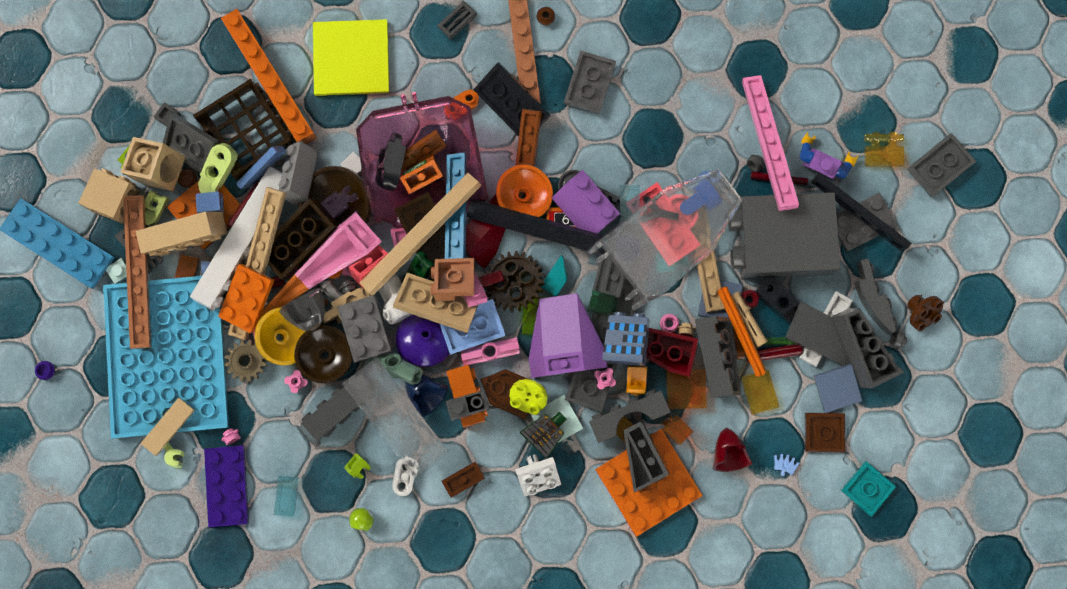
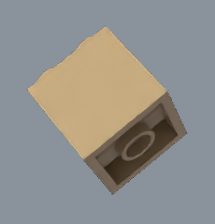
[120,137,186,192]
[78,168,140,225]

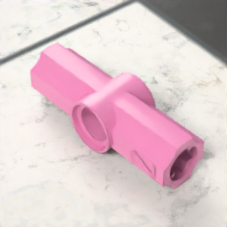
[460,337,520,366]

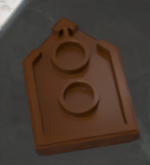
[480,369,530,420]

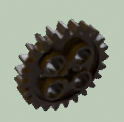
[483,251,545,313]

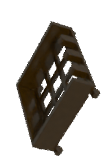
[193,79,294,181]

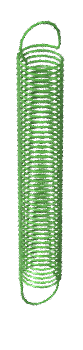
[762,337,796,345]

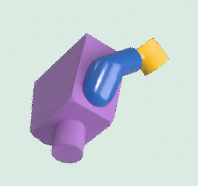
[800,132,858,181]

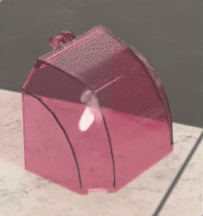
[356,92,489,229]

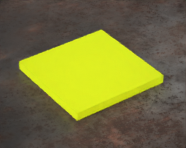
[313,19,389,96]

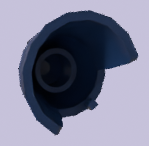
[405,375,448,417]

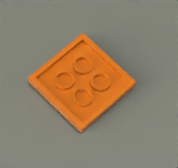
[167,180,241,250]

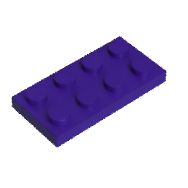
[204,445,249,527]

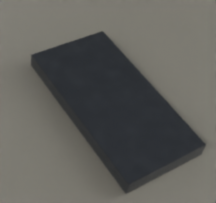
[473,62,551,137]

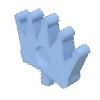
[774,454,800,476]

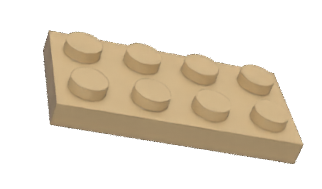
[393,273,478,333]

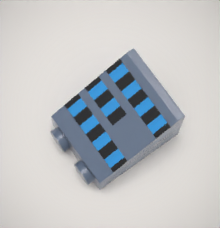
[602,312,650,366]

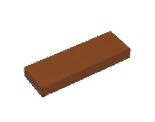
[515,109,542,167]

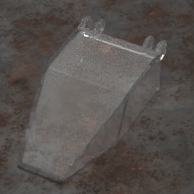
[588,169,742,310]

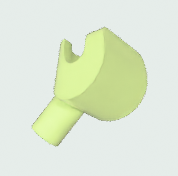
[163,442,184,468]

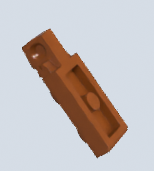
[401,130,447,171]

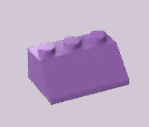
[552,170,620,233]

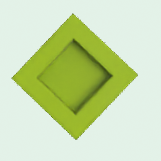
[344,453,371,479]

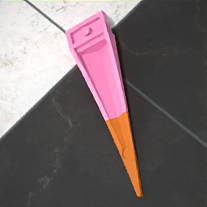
[258,212,382,322]

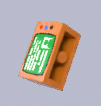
[400,156,443,194]

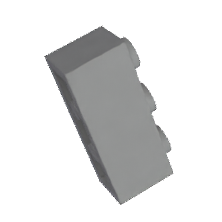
[279,141,318,205]

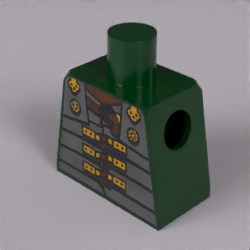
[519,412,567,459]

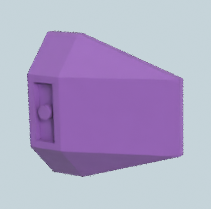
[529,293,607,378]

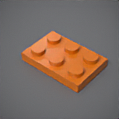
[218,264,274,333]

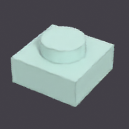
[106,258,127,284]

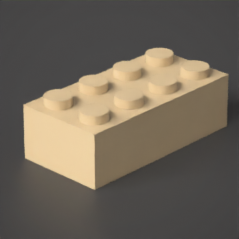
[136,211,228,256]

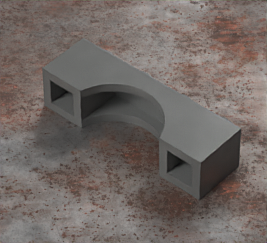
[589,389,671,443]

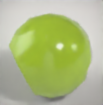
[349,508,374,531]

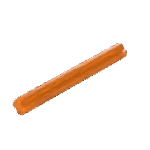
[717,286,766,377]

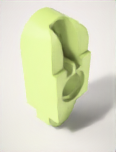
[198,143,238,193]

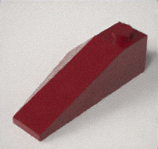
[466,194,506,269]
[647,328,699,377]

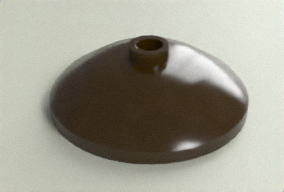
[294,325,353,383]

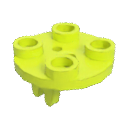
[509,379,548,415]

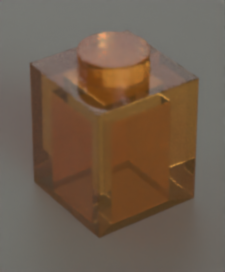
[662,415,693,446]

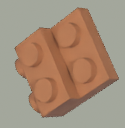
[431,258,475,301]

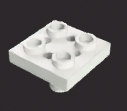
[515,455,561,497]

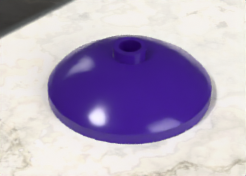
[396,315,450,367]

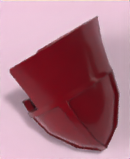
[712,428,752,472]

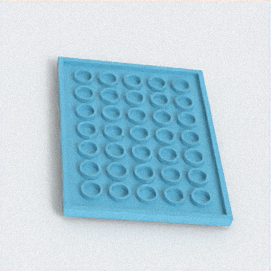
[103,276,229,439]

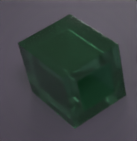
[587,290,618,317]

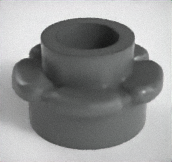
[747,154,764,172]
[339,280,357,295]
[890,332,907,350]

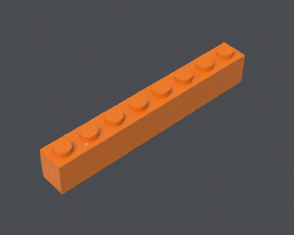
[221,9,317,144]

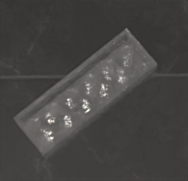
[342,357,448,476]

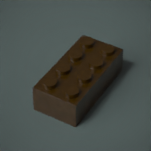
[268,198,340,280]

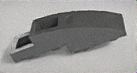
[854,259,897,334]

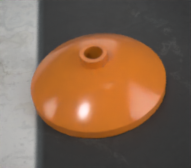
[496,165,553,217]

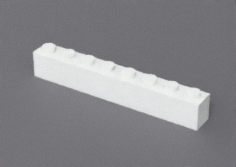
[190,166,282,311]

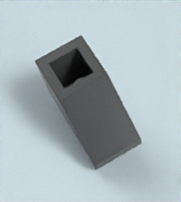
[446,390,489,421]

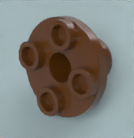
[907,294,944,332]

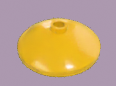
[255,307,306,366]

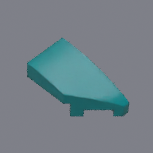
[541,255,568,296]

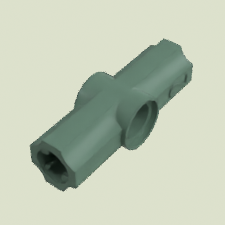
[368,352,423,385]

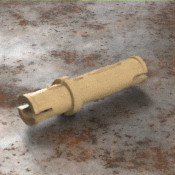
[732,291,768,347]

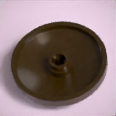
[299,166,372,224]

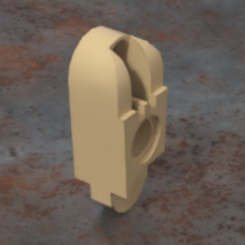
[322,288,372,325]

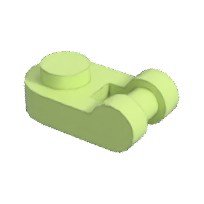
[145,190,169,226]

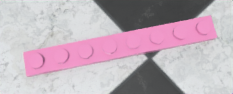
[742,75,799,211]

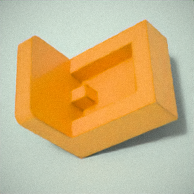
[626,365,647,396]

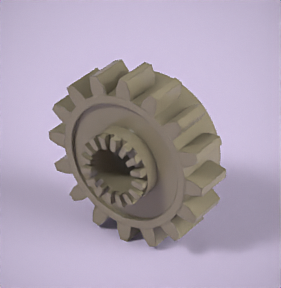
[224,340,268,382]

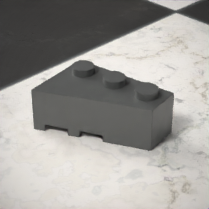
[624,421,670,493]

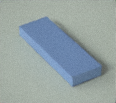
[237,146,286,189]

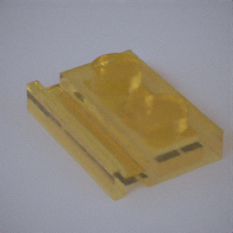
[741,370,779,415]

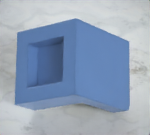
[196,191,224,214]

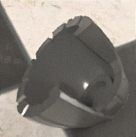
[279,288,325,331]

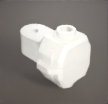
[378,274,413,325]

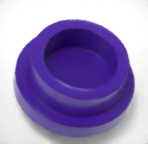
[35,361,55,380]

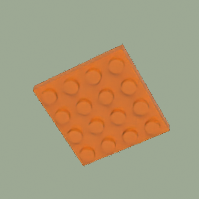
[595,429,703,537]

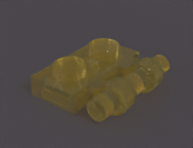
[864,132,904,167]

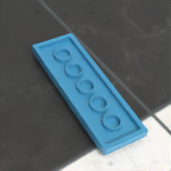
[0,198,115,289]

